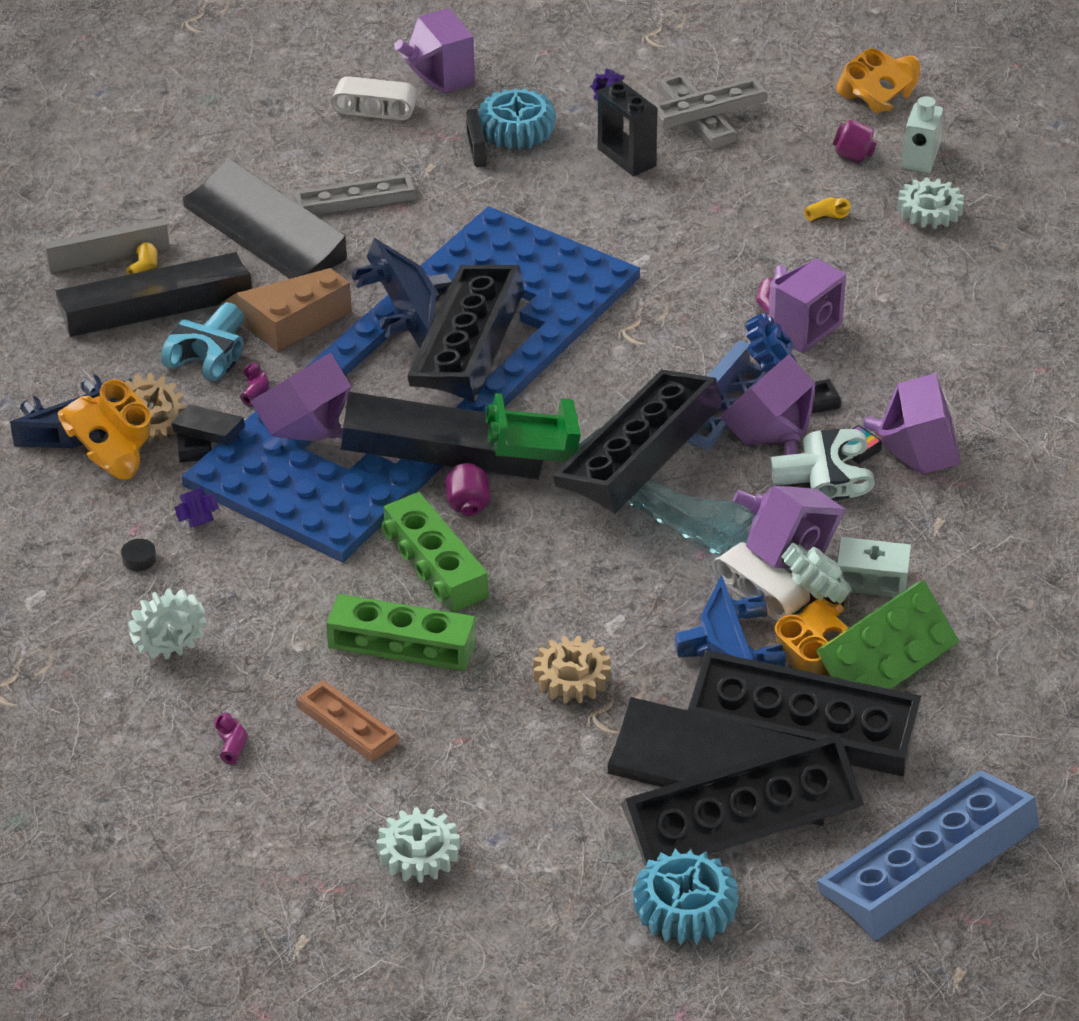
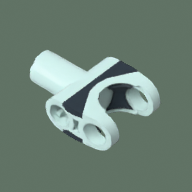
[770,429,875,501]

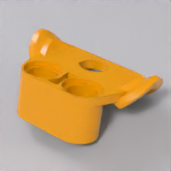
[836,48,921,114]
[58,379,151,480]
[775,598,849,676]

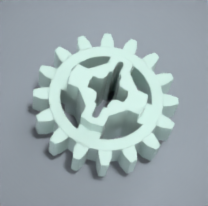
[897,178,964,229]
[781,542,853,604]
[128,589,207,659]
[376,807,460,883]

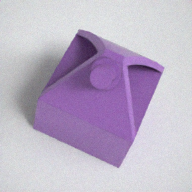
[394,8,475,93]
[769,258,846,353]
[250,353,352,441]
[719,354,815,455]
[863,373,961,475]
[733,486,846,568]

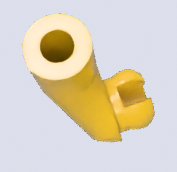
[804,197,851,221]
[126,242,158,275]

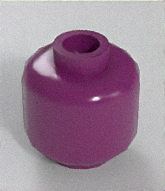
[832,120,878,163]
[445,463,491,516]

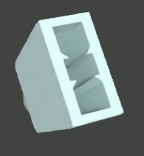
[901,96,944,173]

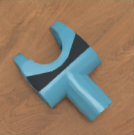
[161,302,245,381]

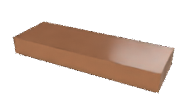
[297,680,399,763]

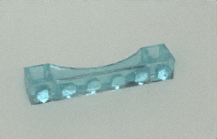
[578,427,754,556]

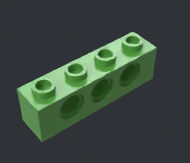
[381,492,488,612]
[326,594,476,671]

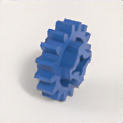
[745,313,796,373]

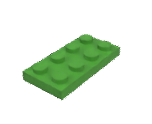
[816,580,960,689]

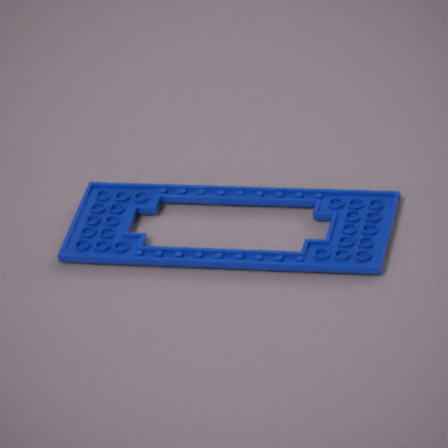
[182,206,640,563]

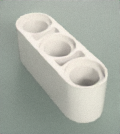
[331,77,419,120]
[712,542,810,621]

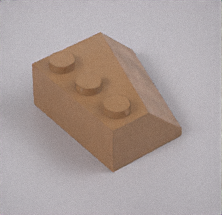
[220,268,352,352]

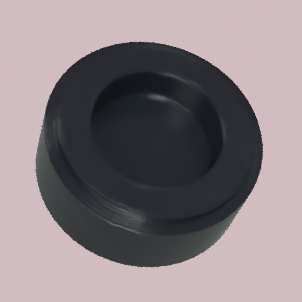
[121,539,157,571]

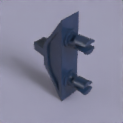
[352,238,452,349]
[10,374,132,452]

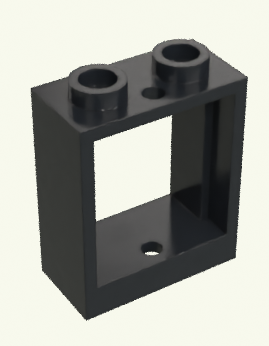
[597,80,658,177]

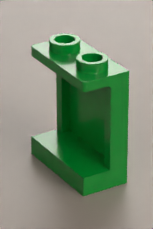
[486,393,581,462]

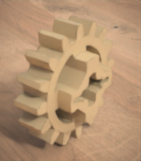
[115,373,186,443]
[533,636,611,703]

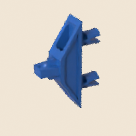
[675,575,786,667]

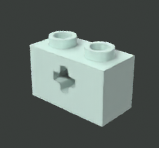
[838,537,911,597]

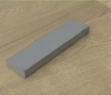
[657,74,737,149]
[653,78,768,129]
[293,174,416,215]
[44,218,170,273]

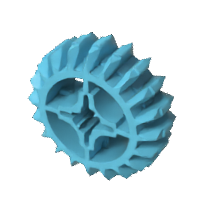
[479,88,556,150]
[633,848,739,945]

